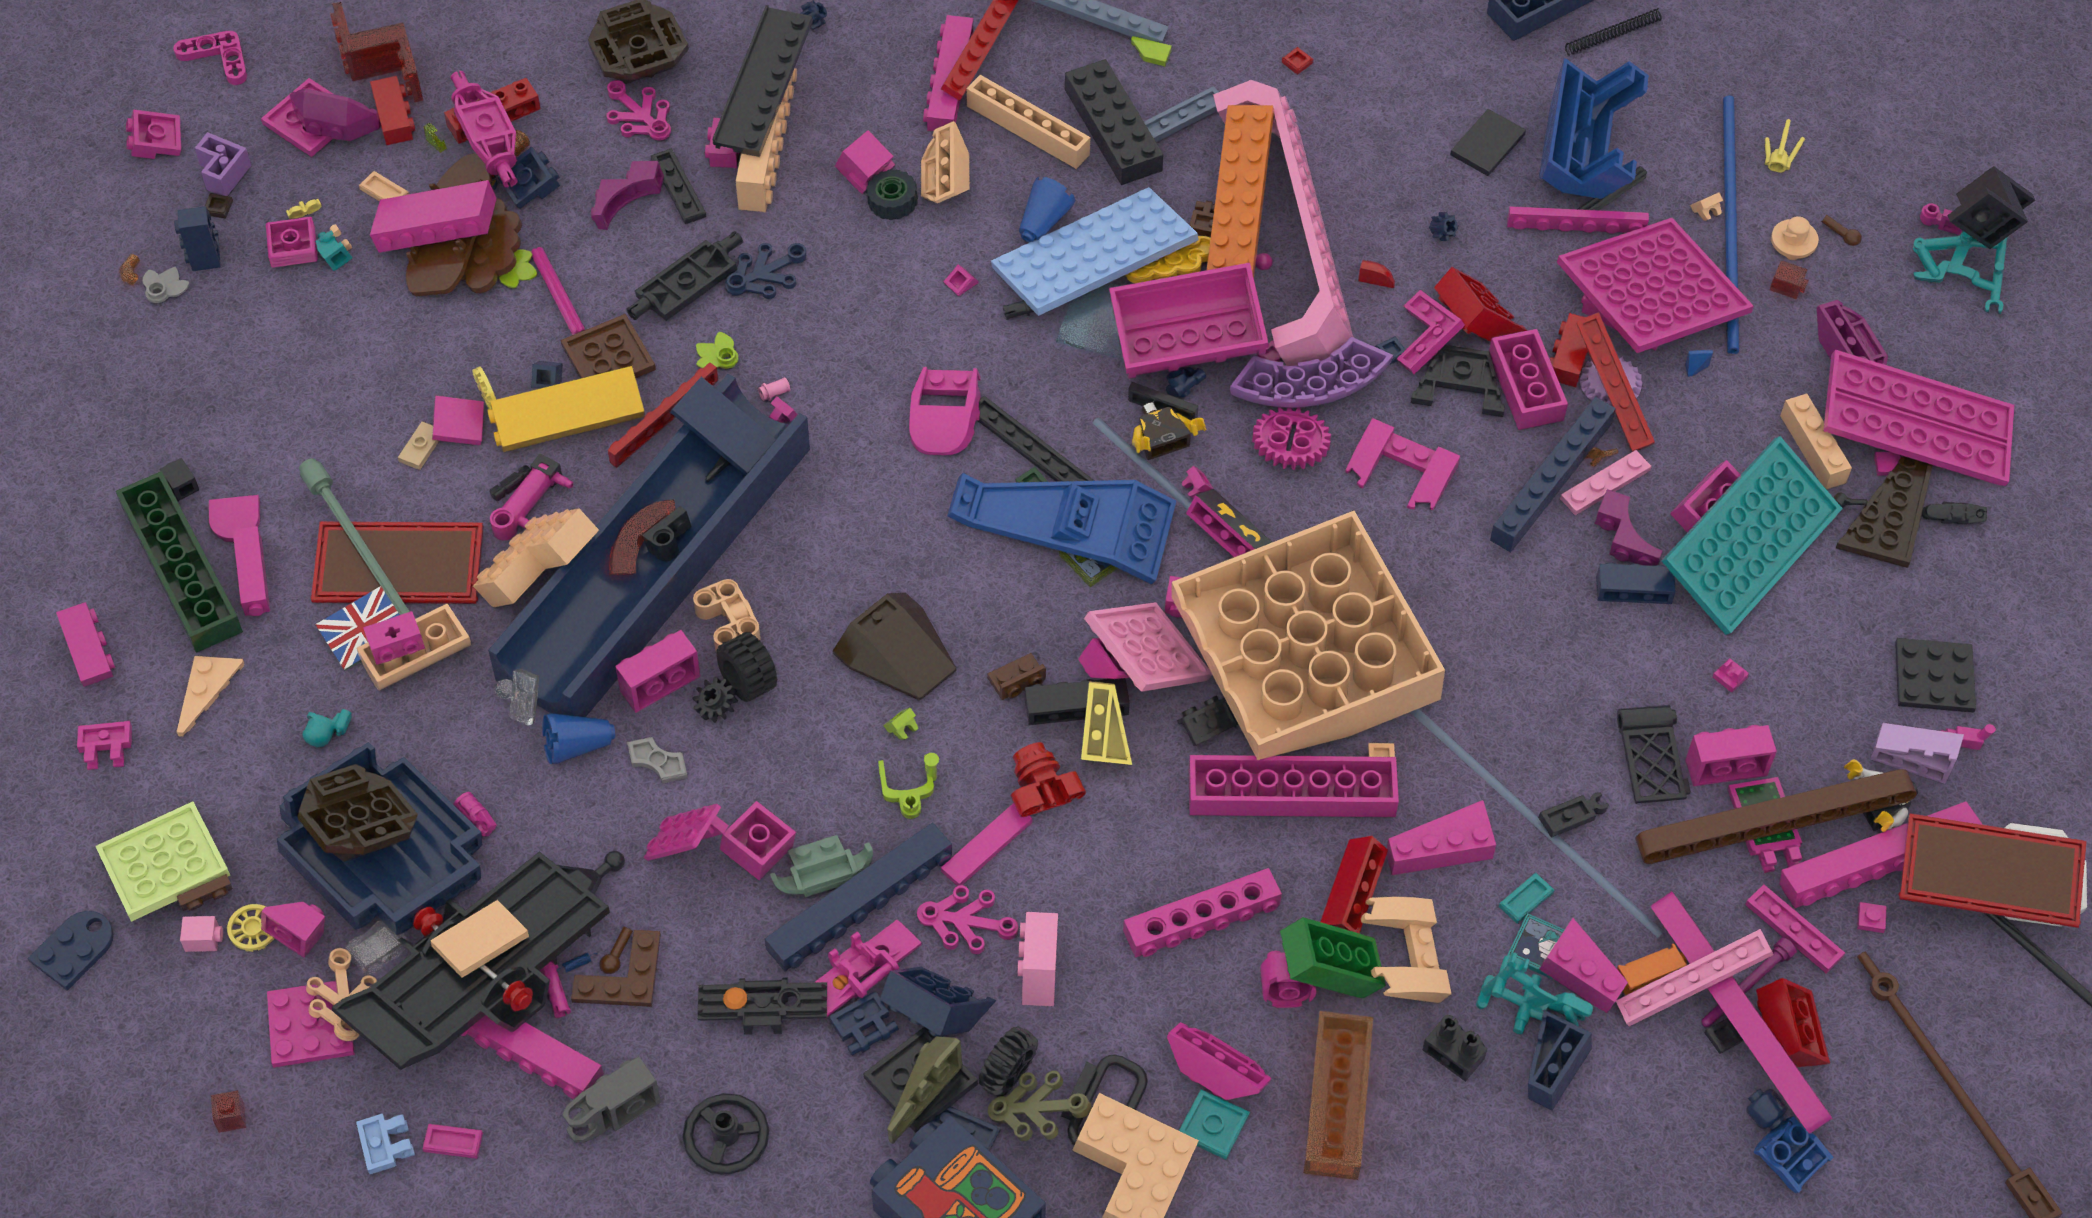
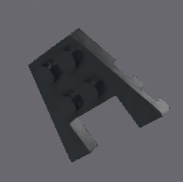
[1410,345,1505,417]

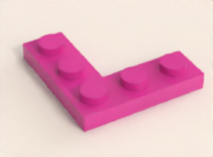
[1397,290,1465,374]

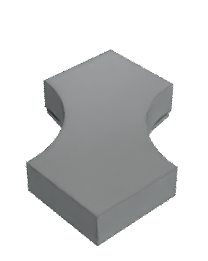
[627,737,688,783]

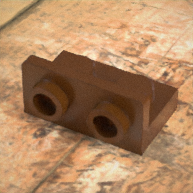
[987,653,1046,700]

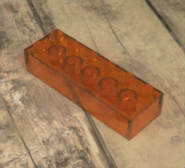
[1303,1011,1373,1180]

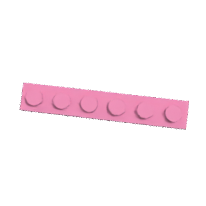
[1616,929,1774,1026]

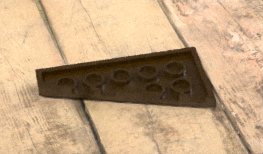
[1836,456,1933,568]

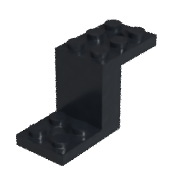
[1947,166,2035,249]

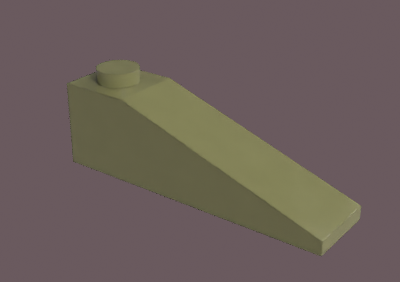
[887,1036,963,1144]

